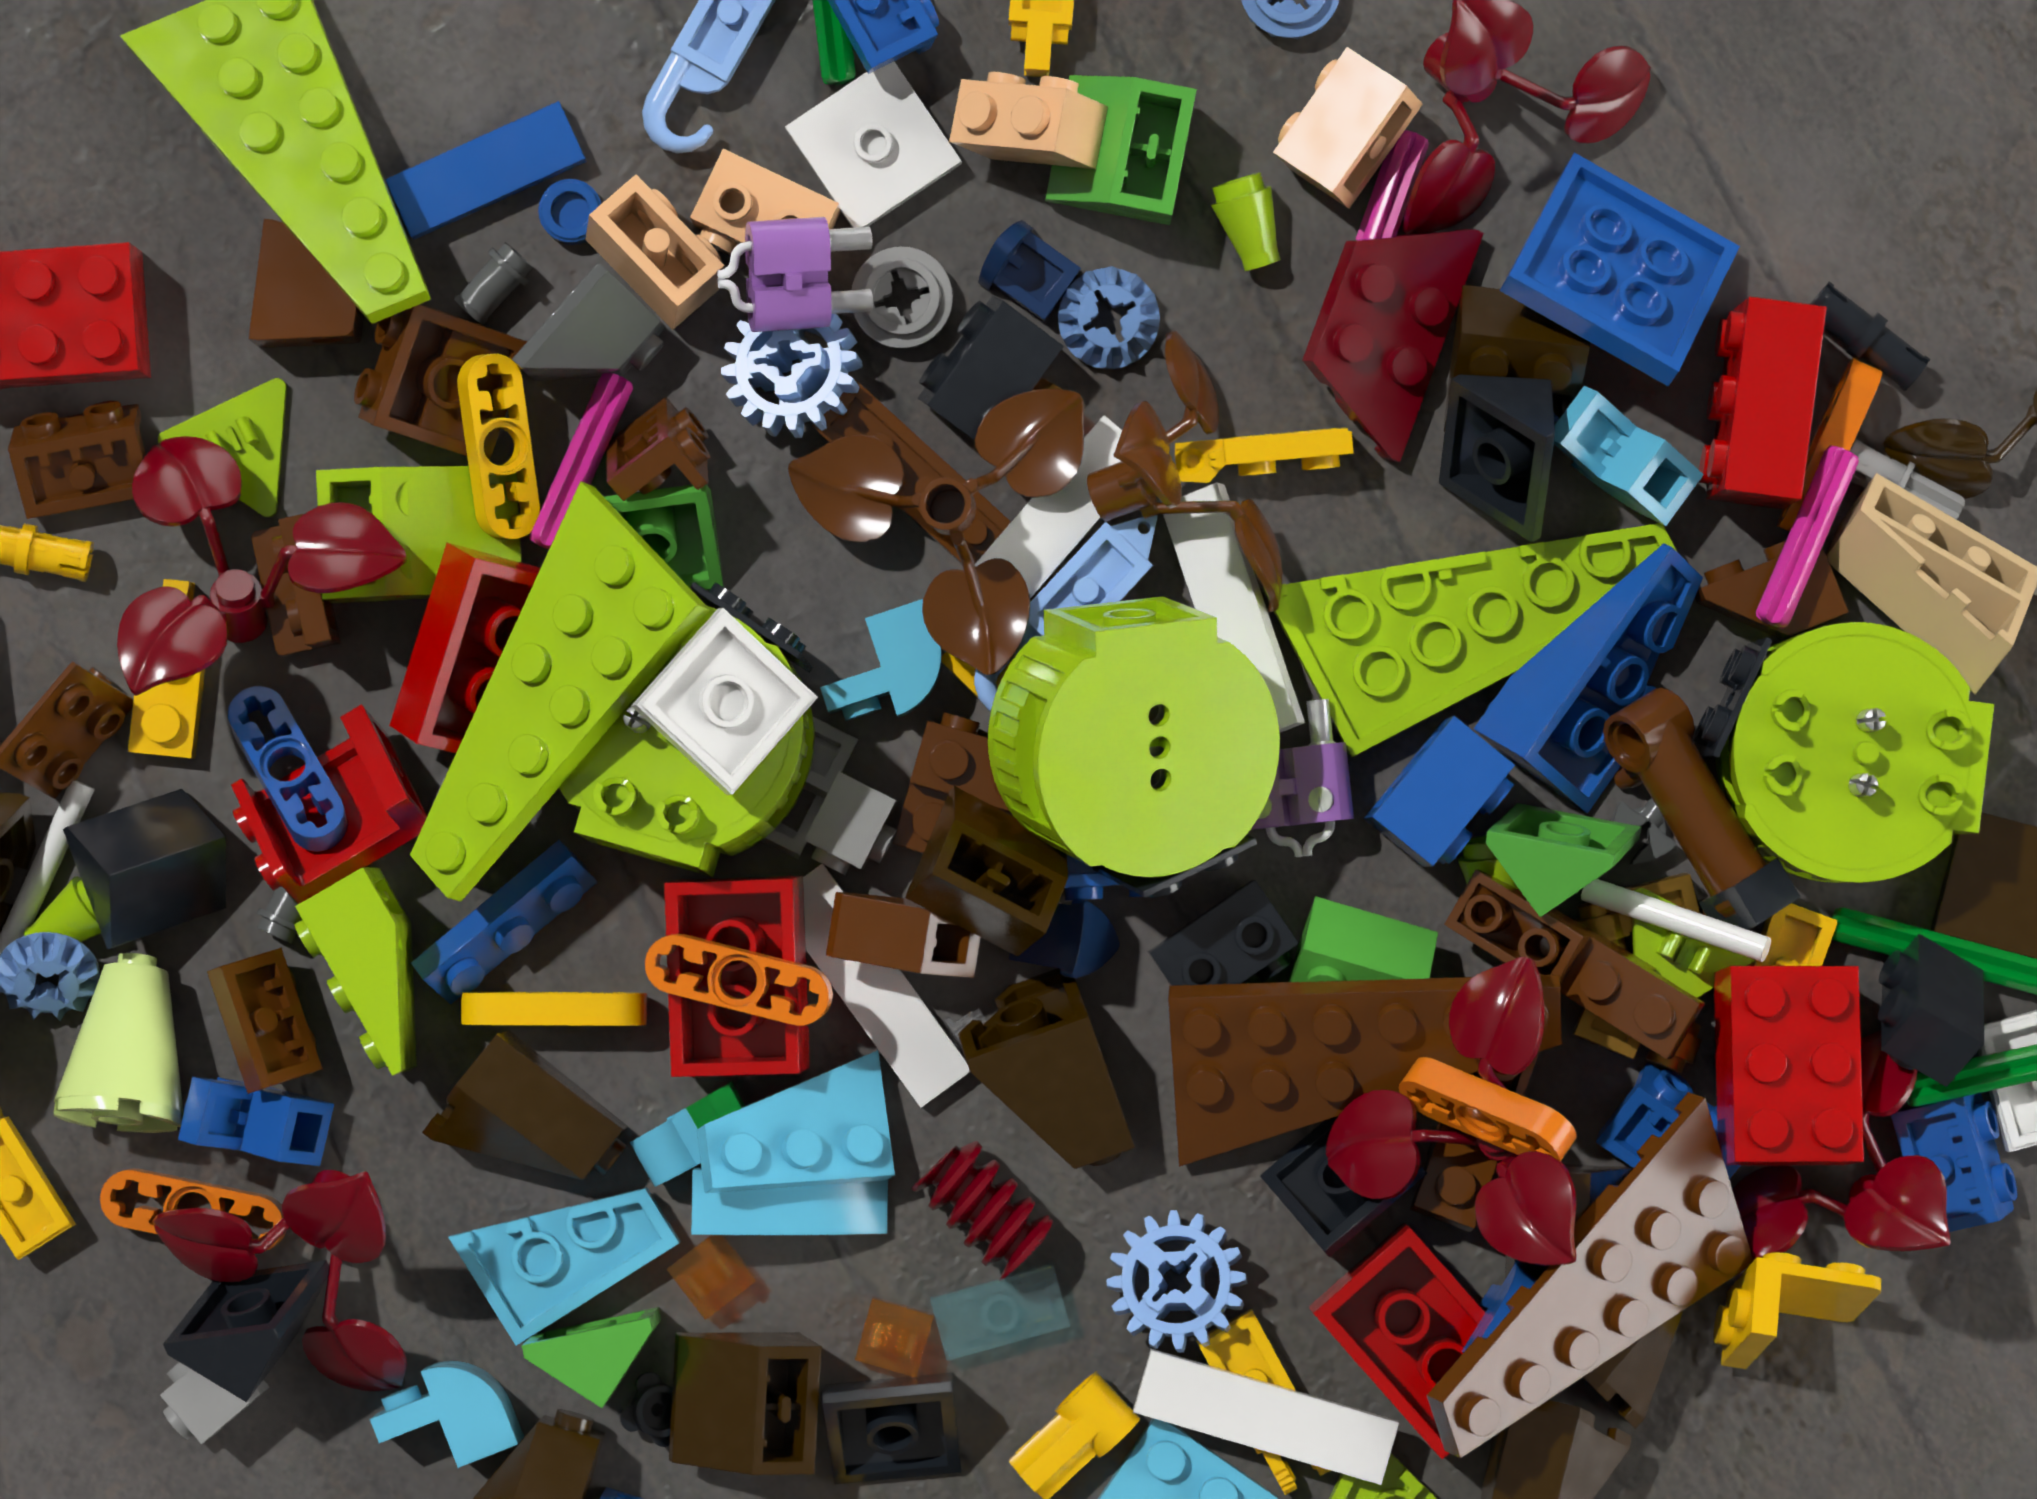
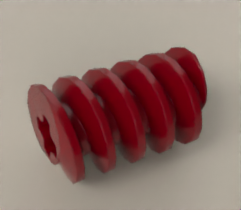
[912,1141,1053,1281]

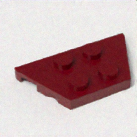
[1302,229,1484,462]

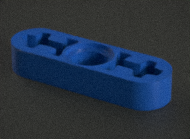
[228,686,348,851]

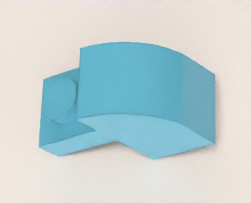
[1554,386,1704,526]
[820,599,942,721]
[370,1361,524,1468]

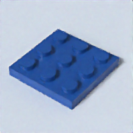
[1499,152,1740,386]

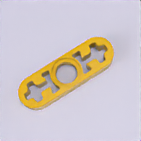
[457,354,540,539]
[461,992,647,1026]

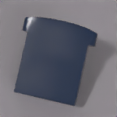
[978,220,1081,322]
[1009,899,1120,978]

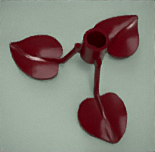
[1403,0,1651,235]
[117,436,407,696]
[1326,957,1577,1265]
[1732,1030,1951,1261]
[152,1170,407,1391]

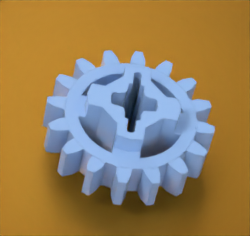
[721,314,863,438]
[1107,1210,1248,1353]

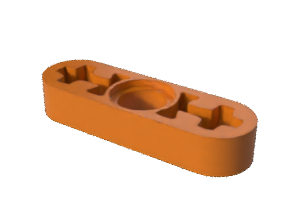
[1777,358,1883,532]
[645,934,833,1026]
[1399,1057,1577,1161]
[100,1168,286,1251]

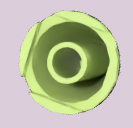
[54,953,184,1133]

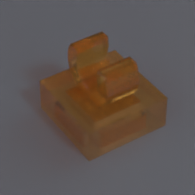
[667,1235,757,1320]
[855,1296,934,1377]

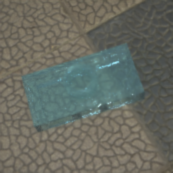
[930,1263,1070,1361]

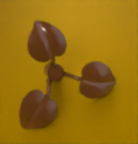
[1087,331,1282,612]
[788,389,1084,675]

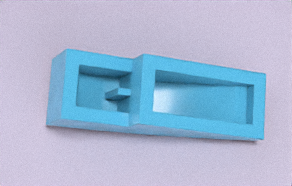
[691,1167,888,1235]

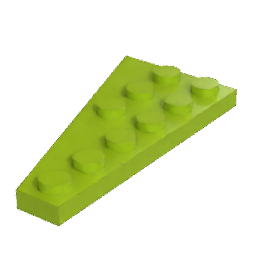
[120,0,431,324]
[410,481,710,902]
[1262,523,1677,757]

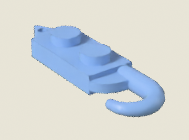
[642,0,776,154]
[974,515,1157,711]

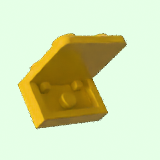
[1714,1252,1882,1369]

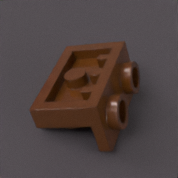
[607,397,710,501]
[8,401,146,519]
[251,514,341,656]
[207,947,322,1094]

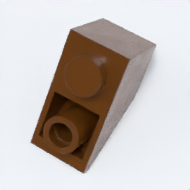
[1695,541,1849,639]
[826,892,980,978]

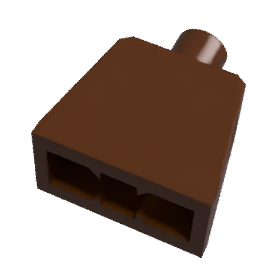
[249,219,364,348]

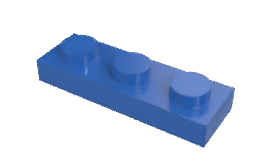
[411,840,598,1004]

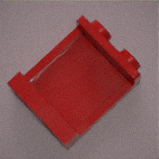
[231,704,427,904]

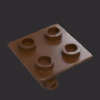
[0,661,134,799]

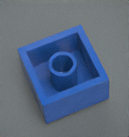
[1363,716,1515,867]

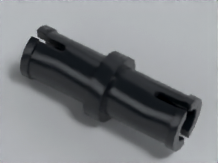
[1810,281,1931,391]

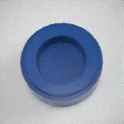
[538,179,602,245]

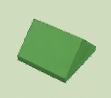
[604,484,724,591]
[1486,803,1641,917]
[522,1307,661,1408]

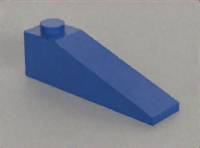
[1474,543,1703,814]

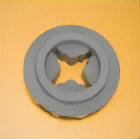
[851,246,953,348]

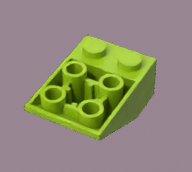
[316,466,522,603]
[294,867,417,1076]

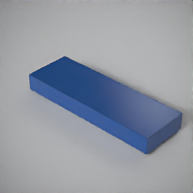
[385,101,587,240]

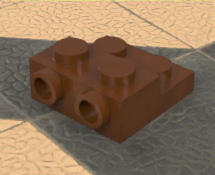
[354,304,528,461]
[892,713,1014,853]

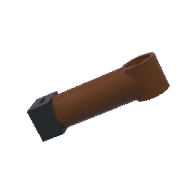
[1603,688,1801,930]

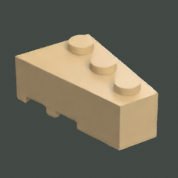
[1826,473,2037,694]

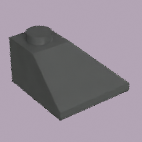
[512,262,665,381]

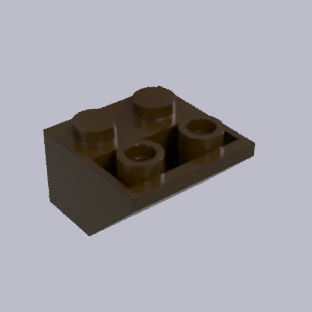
[1444,285,1590,432]
[905,786,1068,956]
[669,1332,822,1475]

